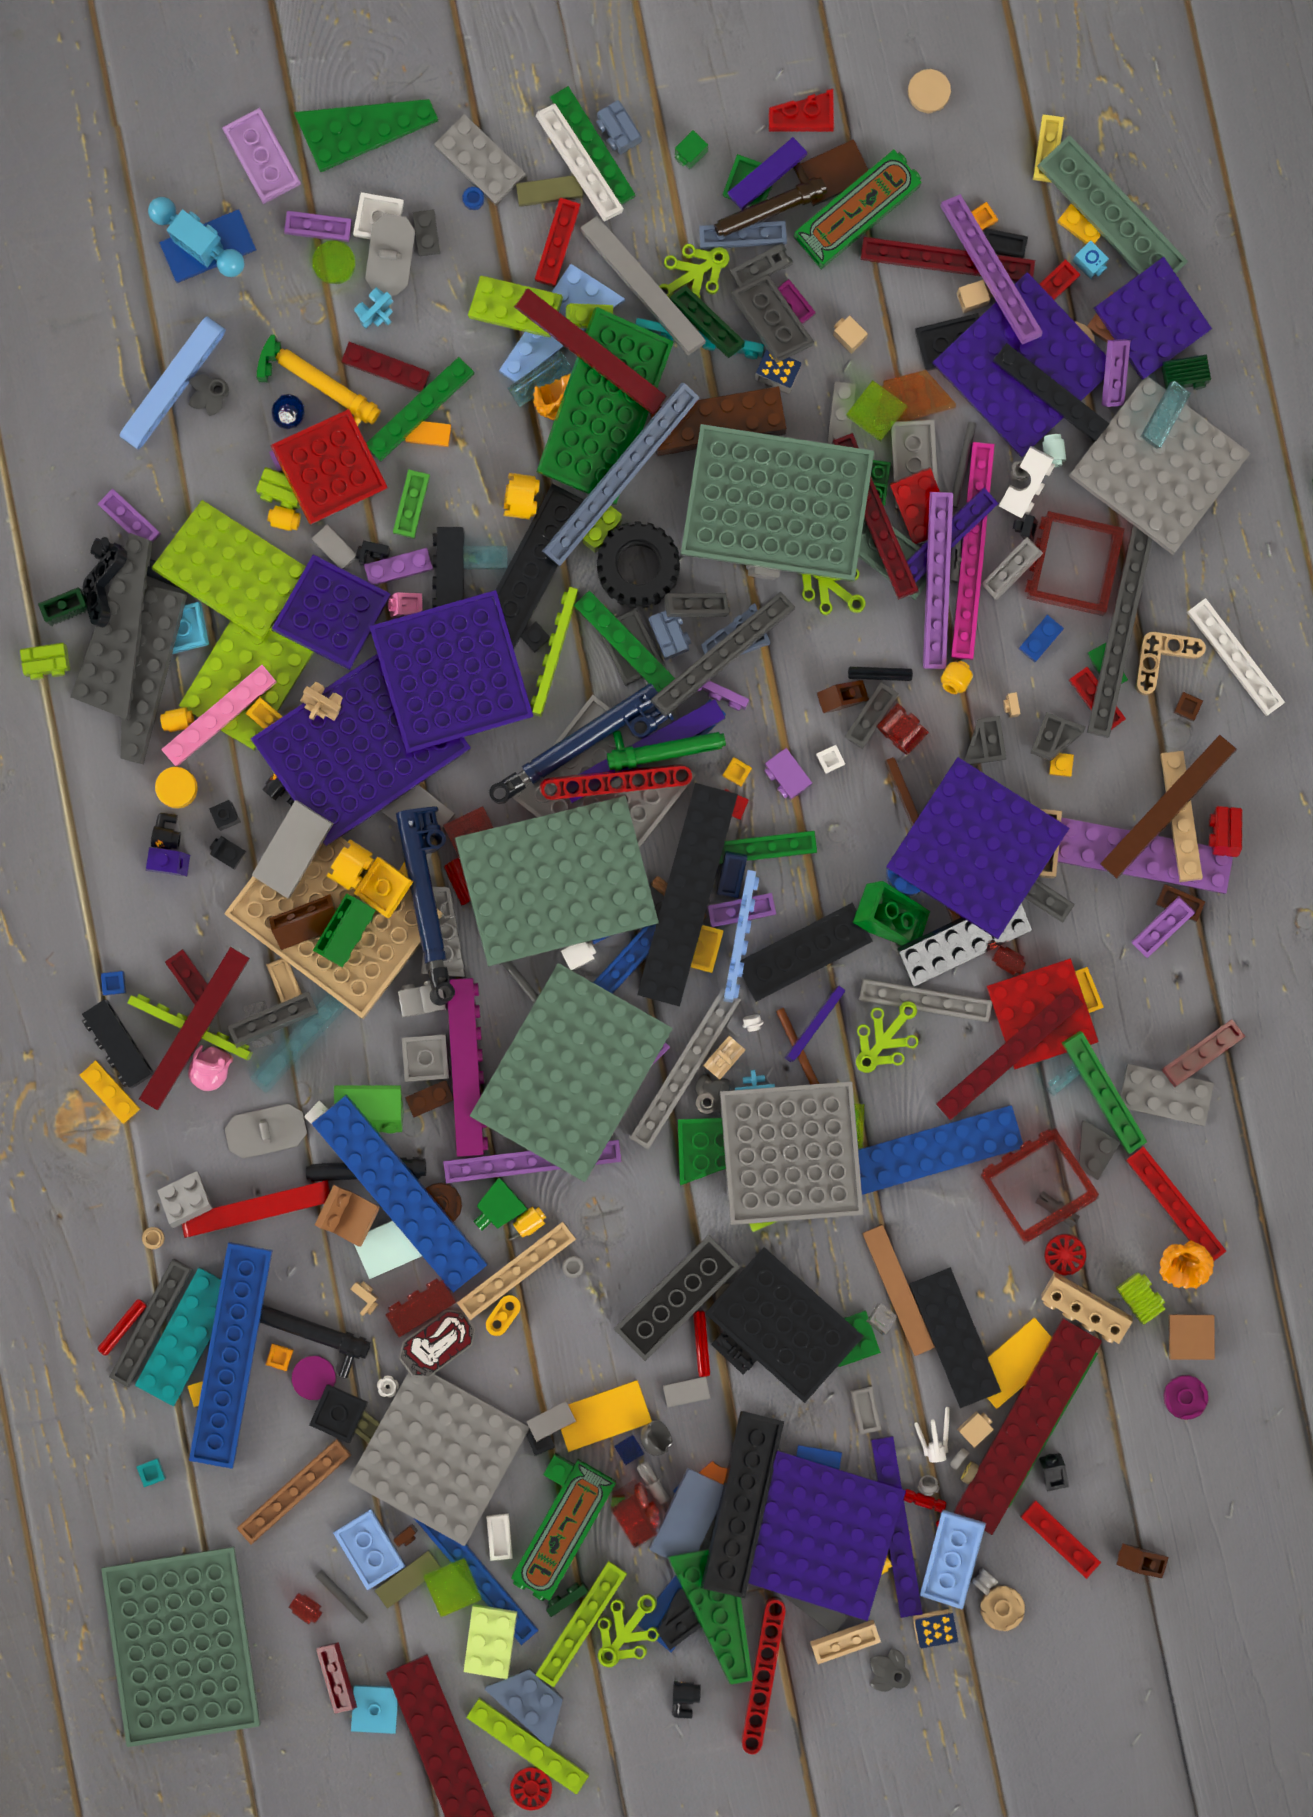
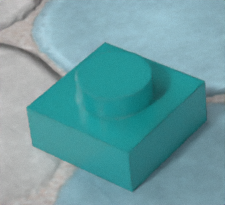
[137,1458,166,1487]

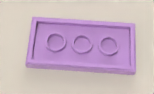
[222,108,301,204]

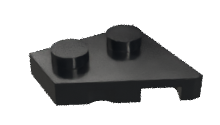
[656,1587,701,1650]

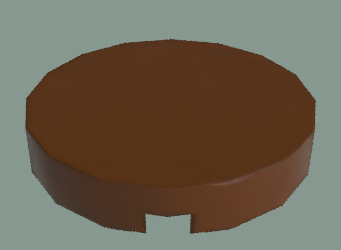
[425,1182,462,1222]

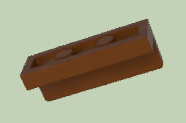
[269,894,336,950]

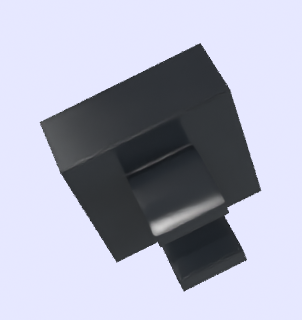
[1013,515,1038,542]

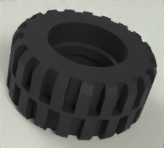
[597,521,680,608]

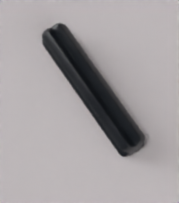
[848,667,913,681]

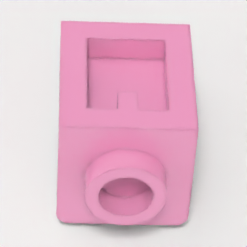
[388,592,423,618]

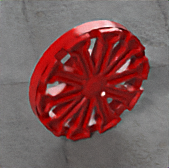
[1045,1234,1086,1276]
[510,1767,552,1810]

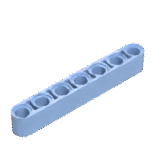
[120,317,226,450]

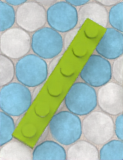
[530,587,578,717]
[127,994,253,1060]
[535,1560,627,1687]
[466,1698,589,1795]

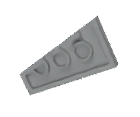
[421,886,466,977]

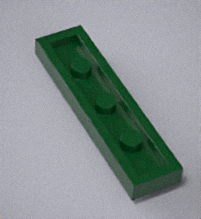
[670,286,745,358]

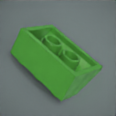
[334,1085,404,1134]

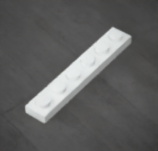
[536,104,623,221]
[1187,598,1285,716]

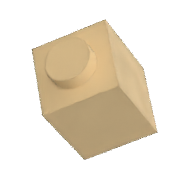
[957,280,992,313]
[833,316,868,354]
[957,1411,994,1448]

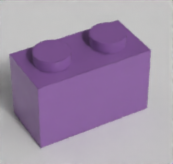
[764,748,812,801]

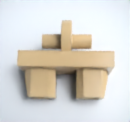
[300,682,343,721]
[703,1036,746,1080]

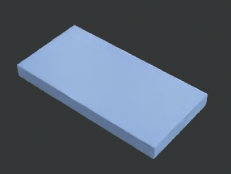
[920,1510,986,1609]

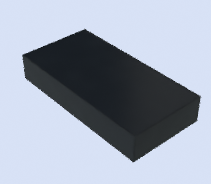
[984,228,1028,259]

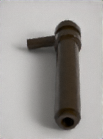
[714,162,827,237]

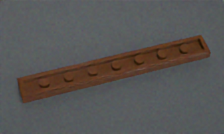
[1100,735,1237,879]
[885,757,961,922]

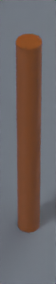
[776,1008,819,1085]

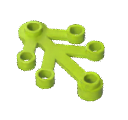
[659,244,729,298]
[800,569,866,615]
[856,1001,918,1073]
[597,1594,660,1667]

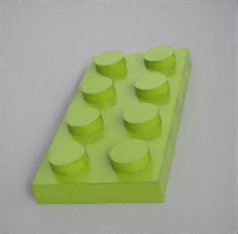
[468,275,563,338]

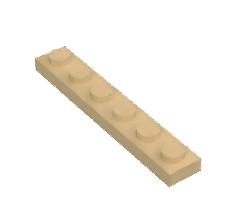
[1160,751,1203,882]
[457,1222,576,1320]

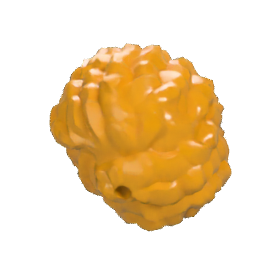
[533,374,571,420]
[1159,1241,1214,1289]

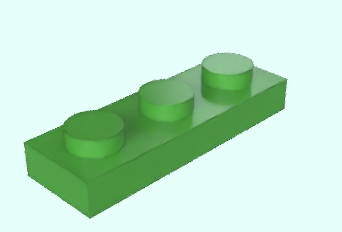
[393,469,430,539]

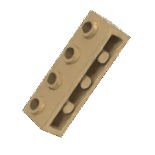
[1041,1272,1133,1344]

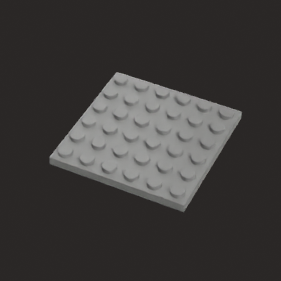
[1069,376,1251,555]
[512,695,696,848]
[720,1082,863,1225]
[348,1372,529,1546]

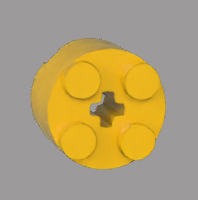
[503,473,540,520]
[327,839,375,891]

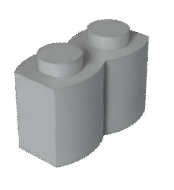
[398,981,447,1018]

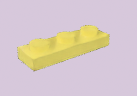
[1033,114,1064,183]

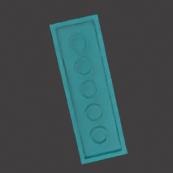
[135,1267,221,1407]

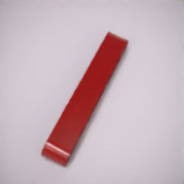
[540,764,692,800]
[181,1180,330,1238]
[742,1597,786,1754]

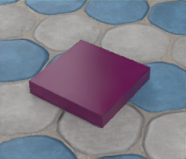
[778,279,816,324]

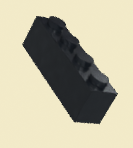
[432,527,464,608]
[82,1000,154,1088]

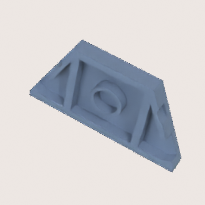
[484,1668,563,1747]

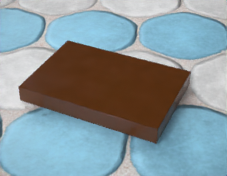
[800,139,868,206]

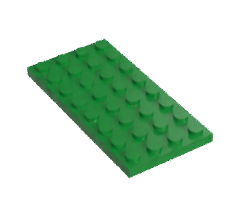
[536,307,674,505]

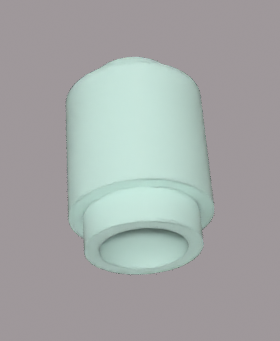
[1042,434,1066,467]

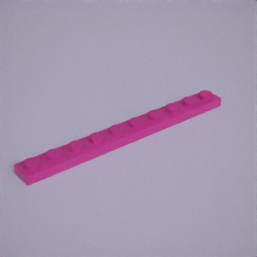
[951,442,995,660]

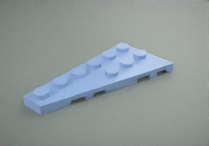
[499,264,625,384]
[723,870,760,1003]

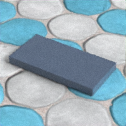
[649,1468,724,1559]

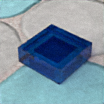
[614,1434,645,1465]

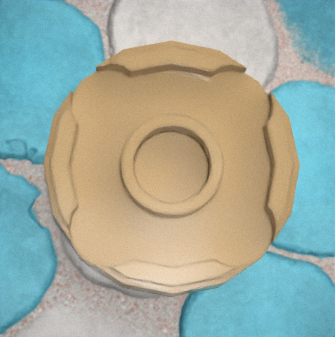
[908,69,951,113]
[980,1586,1025,1631]

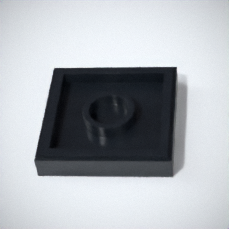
[309,1384,368,1443]

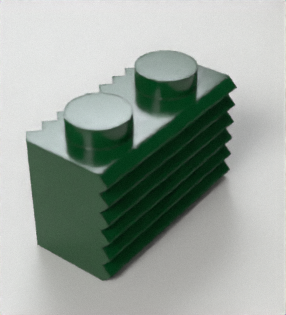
[1161,354,1211,393]
[38,587,88,627]

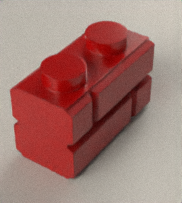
[1209,806,1242,857]

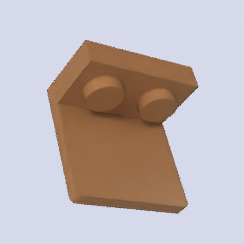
[315,1185,379,1247]

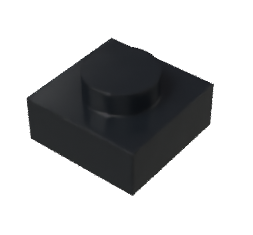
[521,622,550,653]
[526,1433,555,1456]

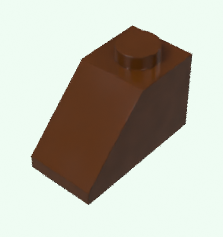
[817,680,869,714]
[1116,1543,1169,1578]

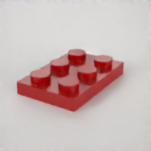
[890,467,940,544]

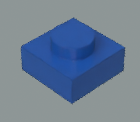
[101,971,126,996]

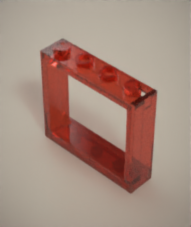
[1025,511,1125,616]
[981,1128,1099,1245]

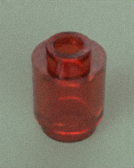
[992,945,1026,975]
[288,1593,323,1625]

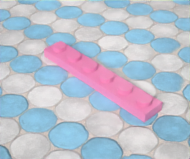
[161,665,277,767]

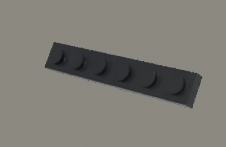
[992,343,1109,442]

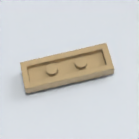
[810,1620,881,1664]

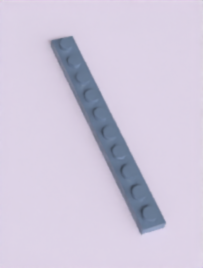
[542,383,700,566]

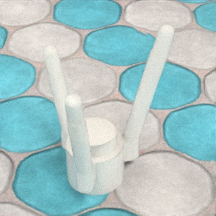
[914,1407,950,1462]

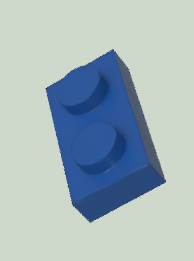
[1019,614,1064,662]

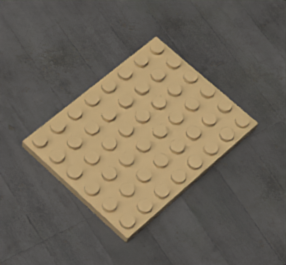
[224,837,443,1019]

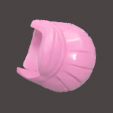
[188,1045,233,1091]

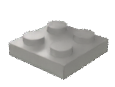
[402,1034,449,1082]
[157,1171,213,1228]

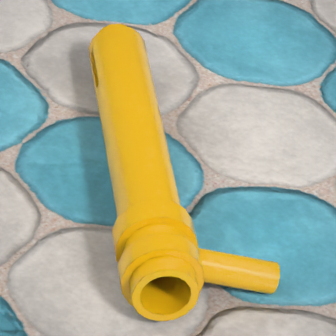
[276,348,381,426]

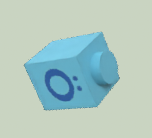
[1073,240,1109,279]

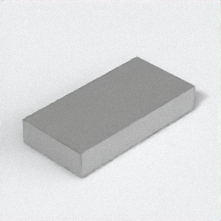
[312,524,356,570]
[663,1377,711,1408]
[850,1386,882,1435]
[526,1401,576,1442]

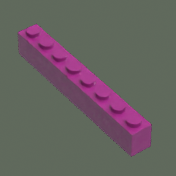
[448,978,488,1157]

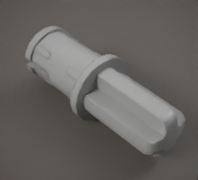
[637,1461,670,1505]

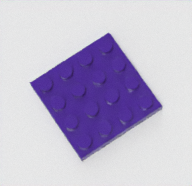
[1093,257,1212,380]
[272,555,391,670]

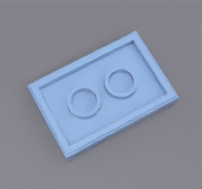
[333,1509,406,1590]

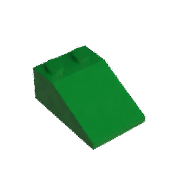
[853,881,930,945]

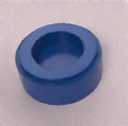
[462,187,484,210]

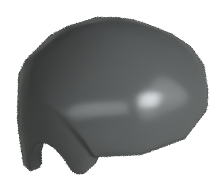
[640,1420,673,1456]

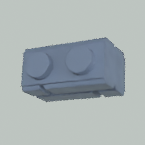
[596,100,642,155]
[648,610,692,660]

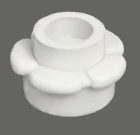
[742,1014,764,1032]
[377,1376,399,1398]

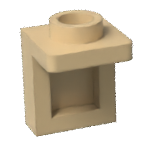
[350,1281,378,1316]

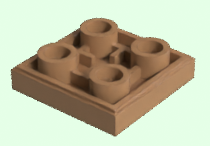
[1169,1314,1215,1360]

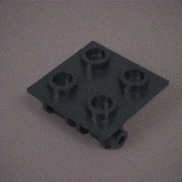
[711,1331,757,1375]

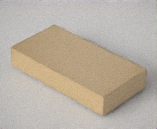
[266,958,302,1003]

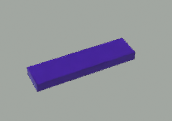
[728,137,808,210]
[784,986,845,1062]

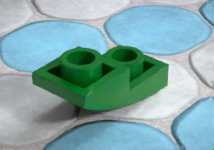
[257,335,281,383]
[871,460,891,506]

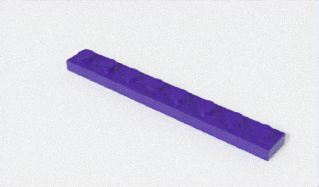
[871,1436,923,1618]

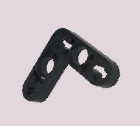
[82,546,127,628]

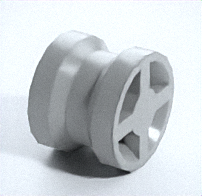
[971,1567,998,1596]

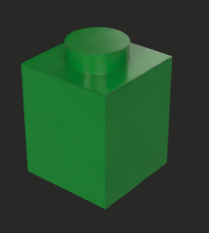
[675,130,708,169]
[543,1453,574,1486]

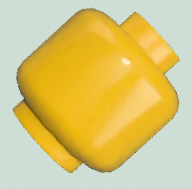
[941,661,973,694]

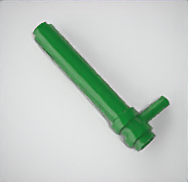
[607,731,726,772]

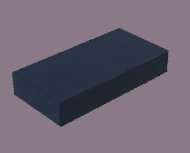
[717,851,748,898]

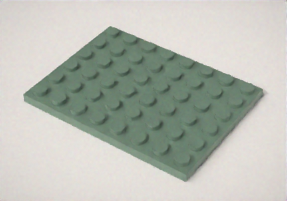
[681,424,874,581]
[455,796,659,967]
[470,963,673,1182]
[101,1546,261,1747]

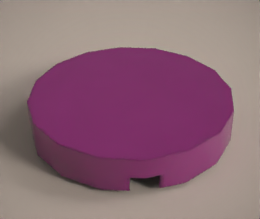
[292,1356,336,1400]
[1163,1375,1209,1420]

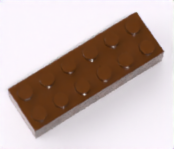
[650,386,787,456]

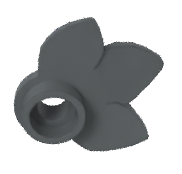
[189,375,229,416]
[695,1074,730,1115]
[870,1648,911,1692]

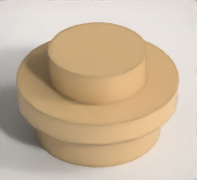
[142,1227,165,1249]

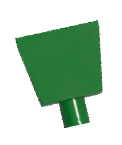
[473,1178,528,1231]

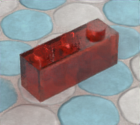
[385,1278,457,1337]

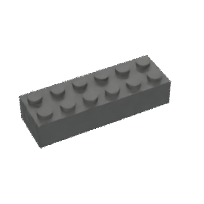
[614,1234,740,1361]

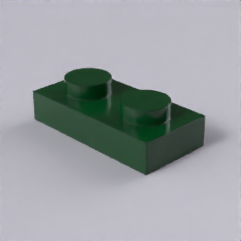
[546,1582,588,1617]

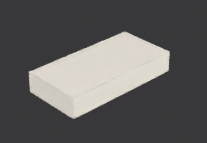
[486,1513,513,1561]

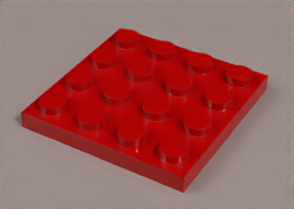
[271,409,388,525]
[987,958,1099,1070]

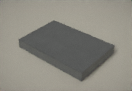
[600,608,664,686]

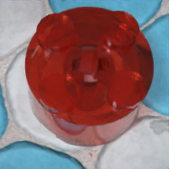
[876,703,929,755]

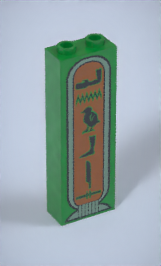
[793,149,922,270]
[511,1459,616,1601]

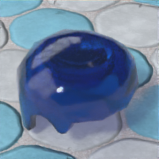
[272,394,305,430]

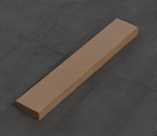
[862,1225,935,1356]
[237,1438,352,1545]

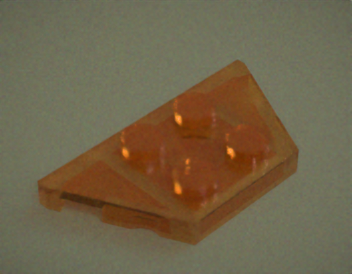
[874,370,956,429]

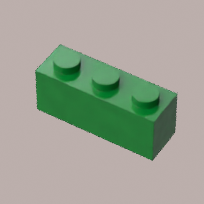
[313,893,376,967]

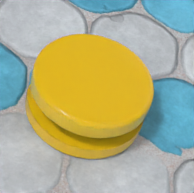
[155,767,198,808]

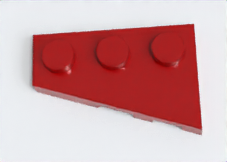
[769,89,834,132]

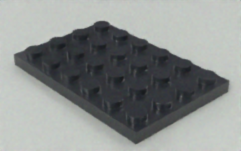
[705,1247,864,1403]

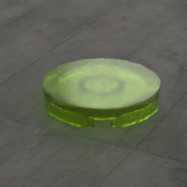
[312,240,356,284]

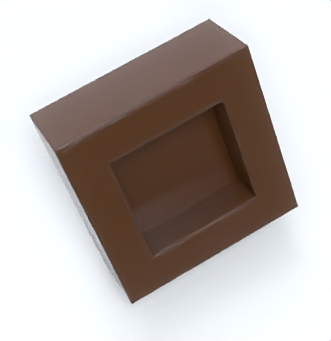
[1173,692,1203,721]
[393,1524,418,1547]

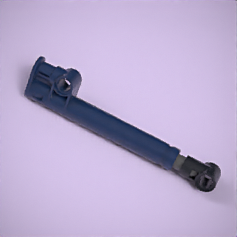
[489,683,674,804]
[396,806,455,1006]

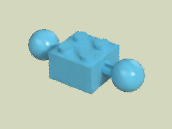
[148,197,245,277]

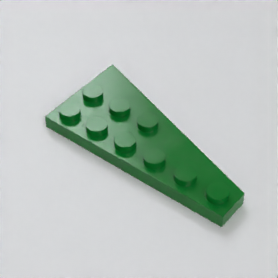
[294,99,438,173]
[678,1118,726,1186]
[667,1549,753,1685]

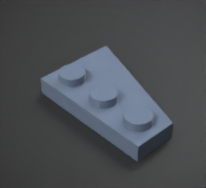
[701,603,770,655]

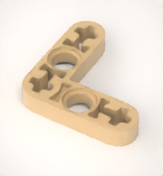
[1135,632,1206,695]

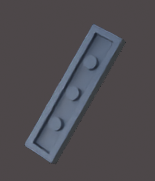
[699,221,787,250]

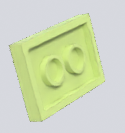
[464,1604,518,1679]

